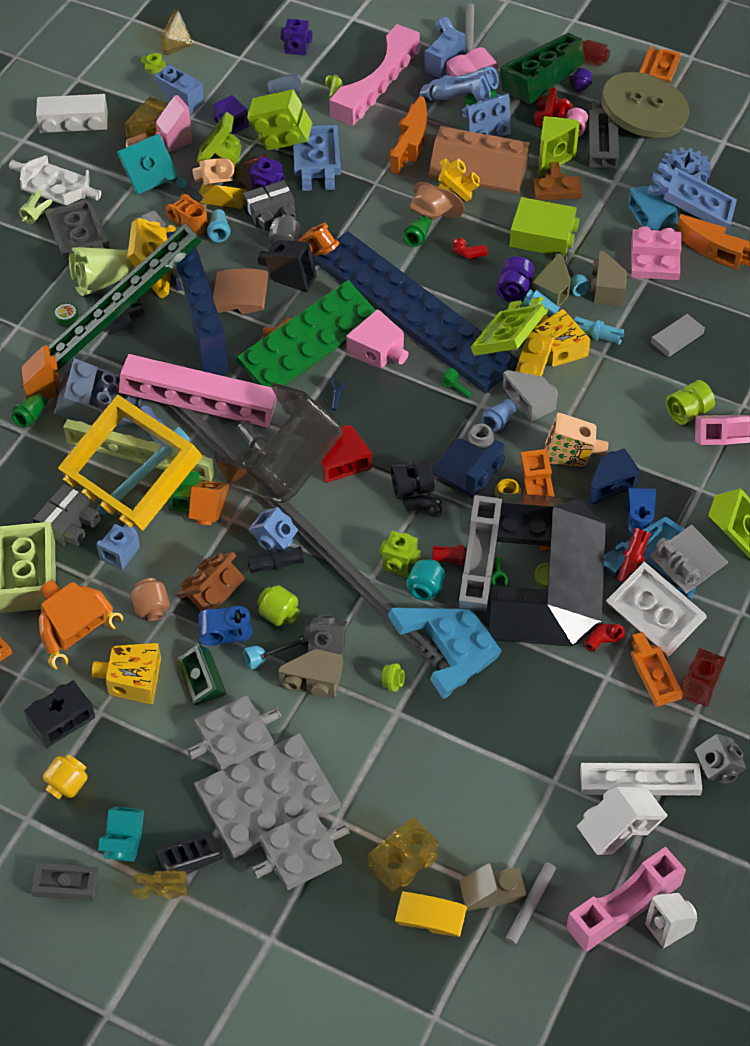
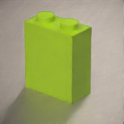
[509,197,580,257]

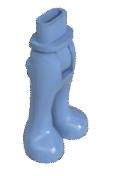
[420,67,499,102]

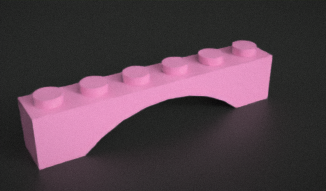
[329,24,421,126]
[695,415,750,445]

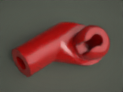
[452,238,487,259]
[584,624,625,652]

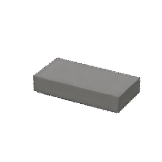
[651,314,705,357]

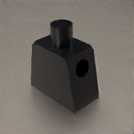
[258,240,317,292]

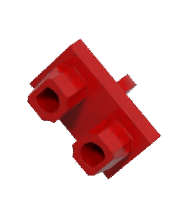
[534,87,573,127]

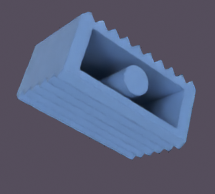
[424,27,465,78]

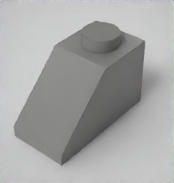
[502,370,558,422]

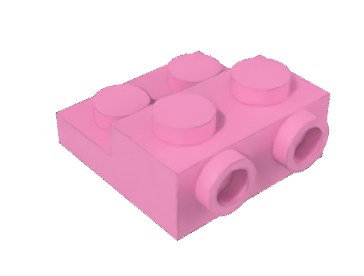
[631,227,681,280]

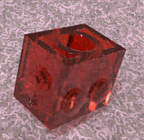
[682,648,726,707]

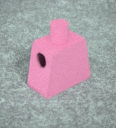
[346,309,409,368]

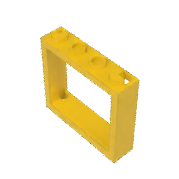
[58,394,202,531]

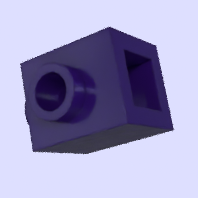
[213,95,249,134]

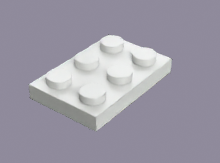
[606,562,707,657]

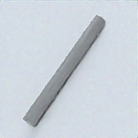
[465,3,474,55]

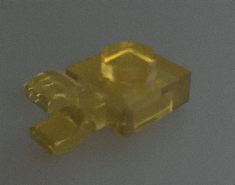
[133,871,188,900]

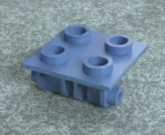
[462,93,511,137]

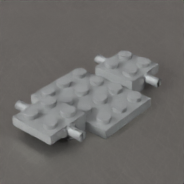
[187,696,349,890]

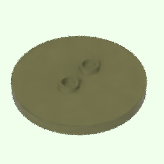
[601,72,690,138]

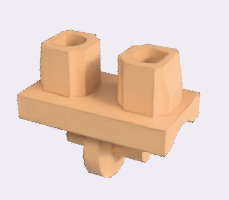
[192,158,234,185]

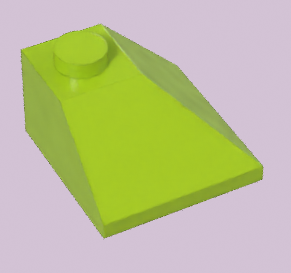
[708,488,750,558]

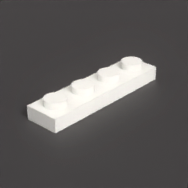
[580,763,702,795]

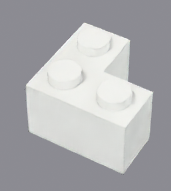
[577,786,668,855]

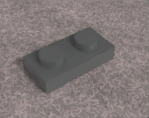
[31,863,99,901]

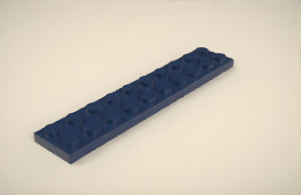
[313,231,519,393]

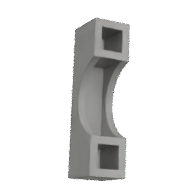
[459,495,502,613]

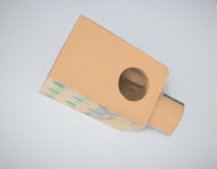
[545,412,608,467]

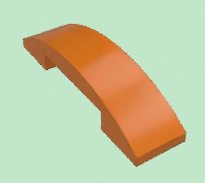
[520,449,555,552]

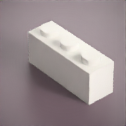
[36,94,108,133]

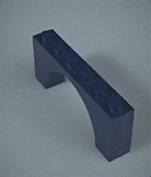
[166,231,229,376]

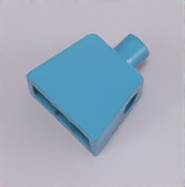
[628,185,681,231]

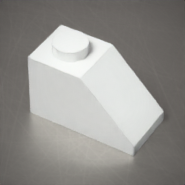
[645,893,697,949]

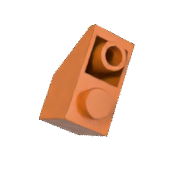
[22,345,61,399]

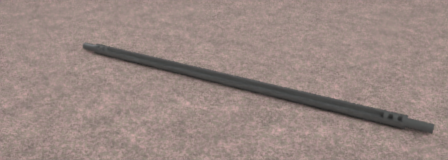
[167,404,451,670]

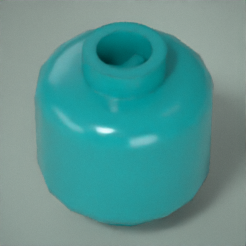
[407,559,446,601]

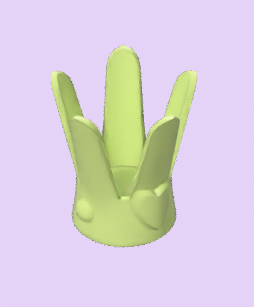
[19,190,52,224]

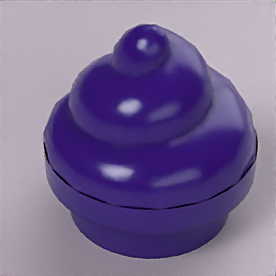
[570,68,593,92]

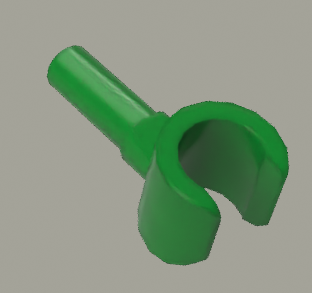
[442,368,472,398]
[491,557,508,588]

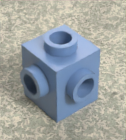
[248,507,298,552]

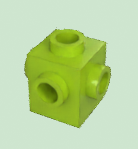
[379,531,421,578]

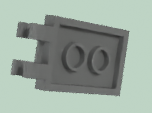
[44,198,110,261]

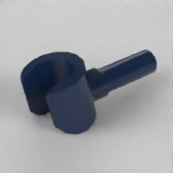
[331,377,347,411]

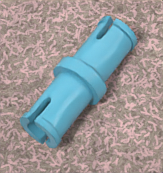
[574,316,624,345]

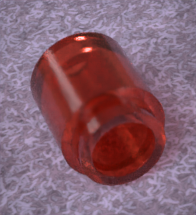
[582,39,610,66]

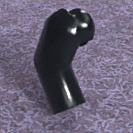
[403,495,443,516]

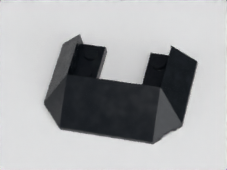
[489,493,606,647]

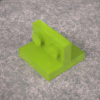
[197,112,242,166]

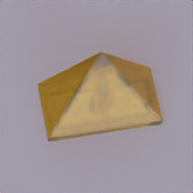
[161,10,194,55]

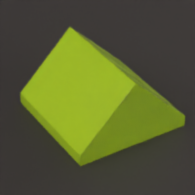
[538,116,580,176]

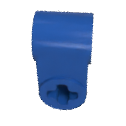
[627,488,656,535]
[198,606,253,646]

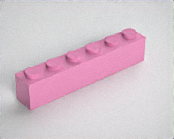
[119,354,278,428]

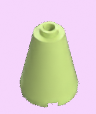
[69,247,135,296]

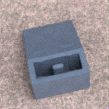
[54,358,142,427]

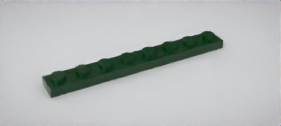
[49,223,202,372]

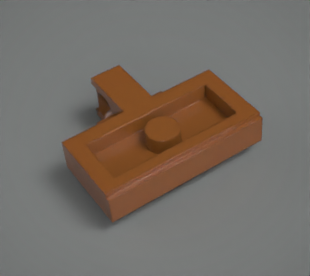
[532,162,582,201]

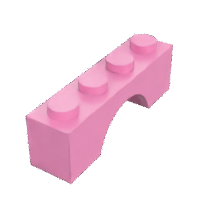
[566,847,686,952]

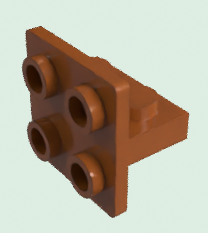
[176,551,245,612]

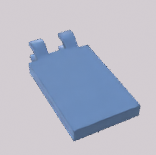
[293,125,341,191]
[647,163,737,231]

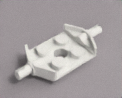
[9,155,101,205]

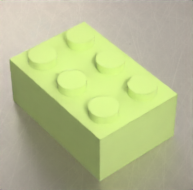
[0,522,56,613]

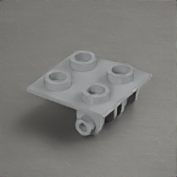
[650,524,728,594]

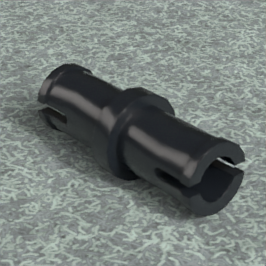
[247,546,304,574]

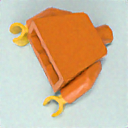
[38,580,123,670]

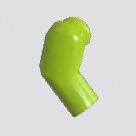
[325,75,343,100]

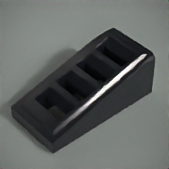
[154,831,223,883]

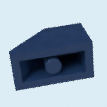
[588,448,640,504]

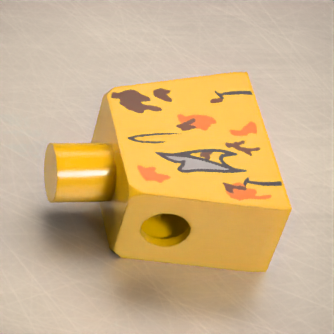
[534,309,591,367]
[92,643,161,704]

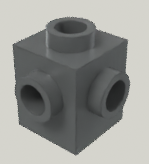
[304,615,347,655]
[694,734,747,784]

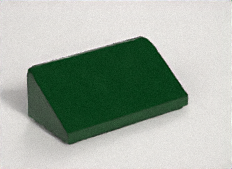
[177,644,227,705]

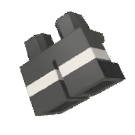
[243,180,296,231]
[33,484,100,547]

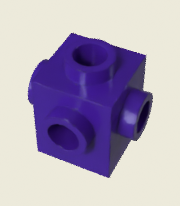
[281,19,313,56]
[249,156,285,190]

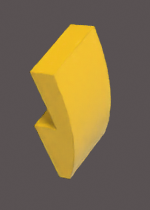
[395,891,467,937]

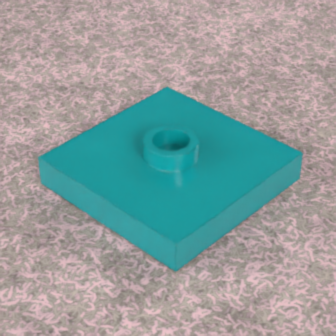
[117,134,179,195]

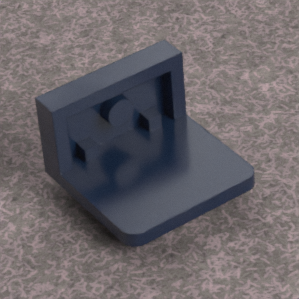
[432,438,505,497]

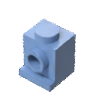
[96,524,140,570]

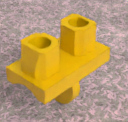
[438,158,480,202]

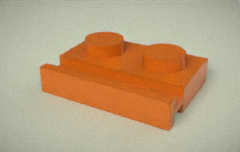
[640,46,681,83]

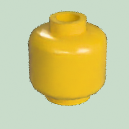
[43,754,88,800]

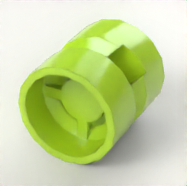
[666,380,715,425]

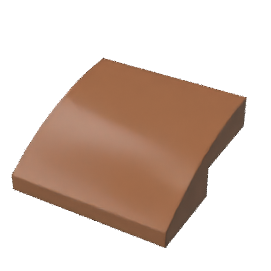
[213,269,269,315]

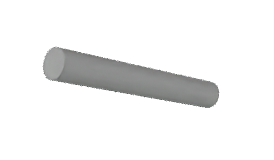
[505,863,556,946]

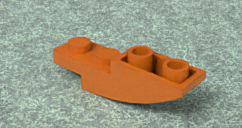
[388,96,427,175]
[676,214,750,270]

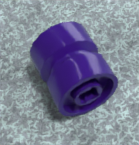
[497,256,535,302]

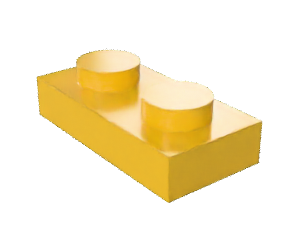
[515,331,554,376]

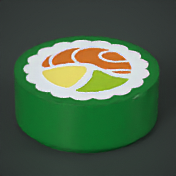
[53,303,79,327]

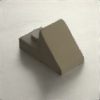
[459,863,526,911]

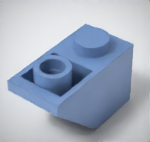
[154,64,204,115]

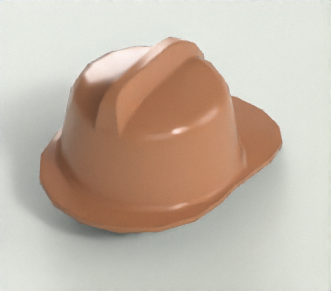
[410,182,465,220]

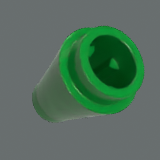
[403,216,431,247]
[11,393,47,428]

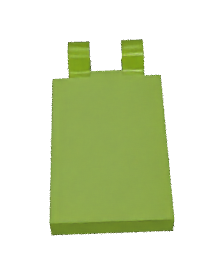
[471,296,548,356]

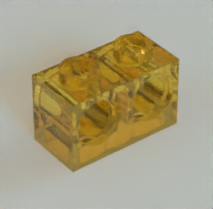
[368,817,438,892]

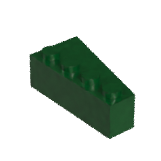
[499,33,585,104]

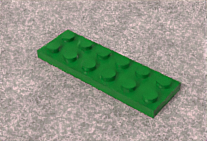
[236,280,376,391]

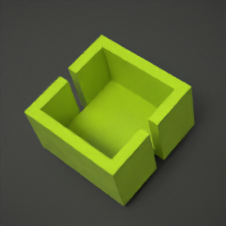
[247,89,312,151]

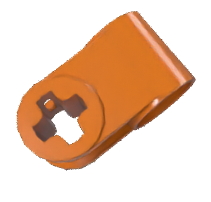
[165,194,208,235]
[297,223,339,257]

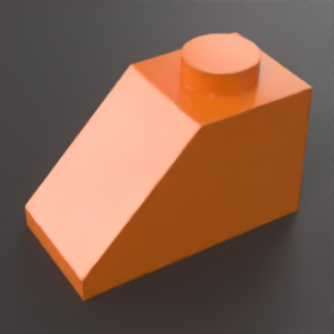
[188,480,229,525]

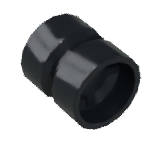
[390,458,435,499]

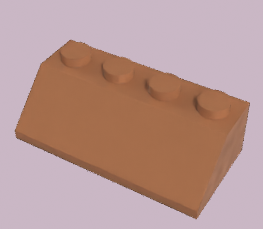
[428,126,530,194]

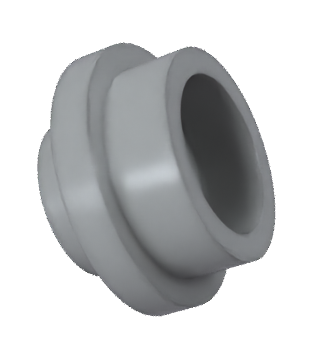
[468,424,494,448]

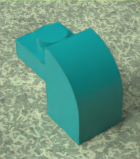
[98,806,144,862]

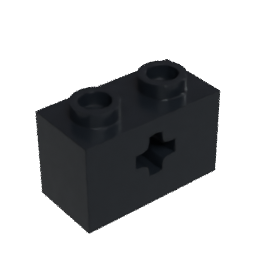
[24,680,95,749]

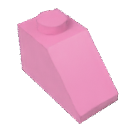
[155,95,193,152]

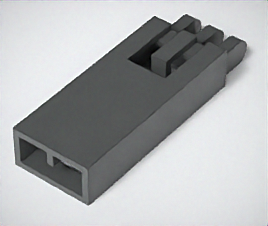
[588,101,619,169]

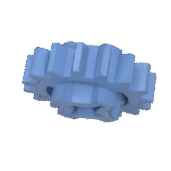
[660,147,711,183]

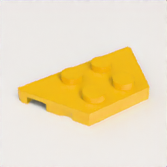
[127,218,176,299]

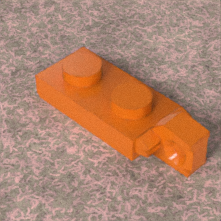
[631,632,683,707]

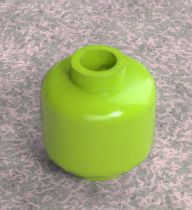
[257,585,300,627]

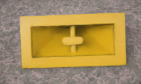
[199,183,248,209]

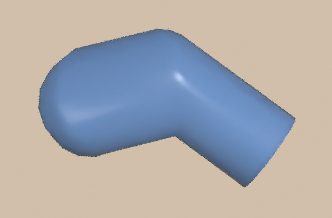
[435,17,455,33]

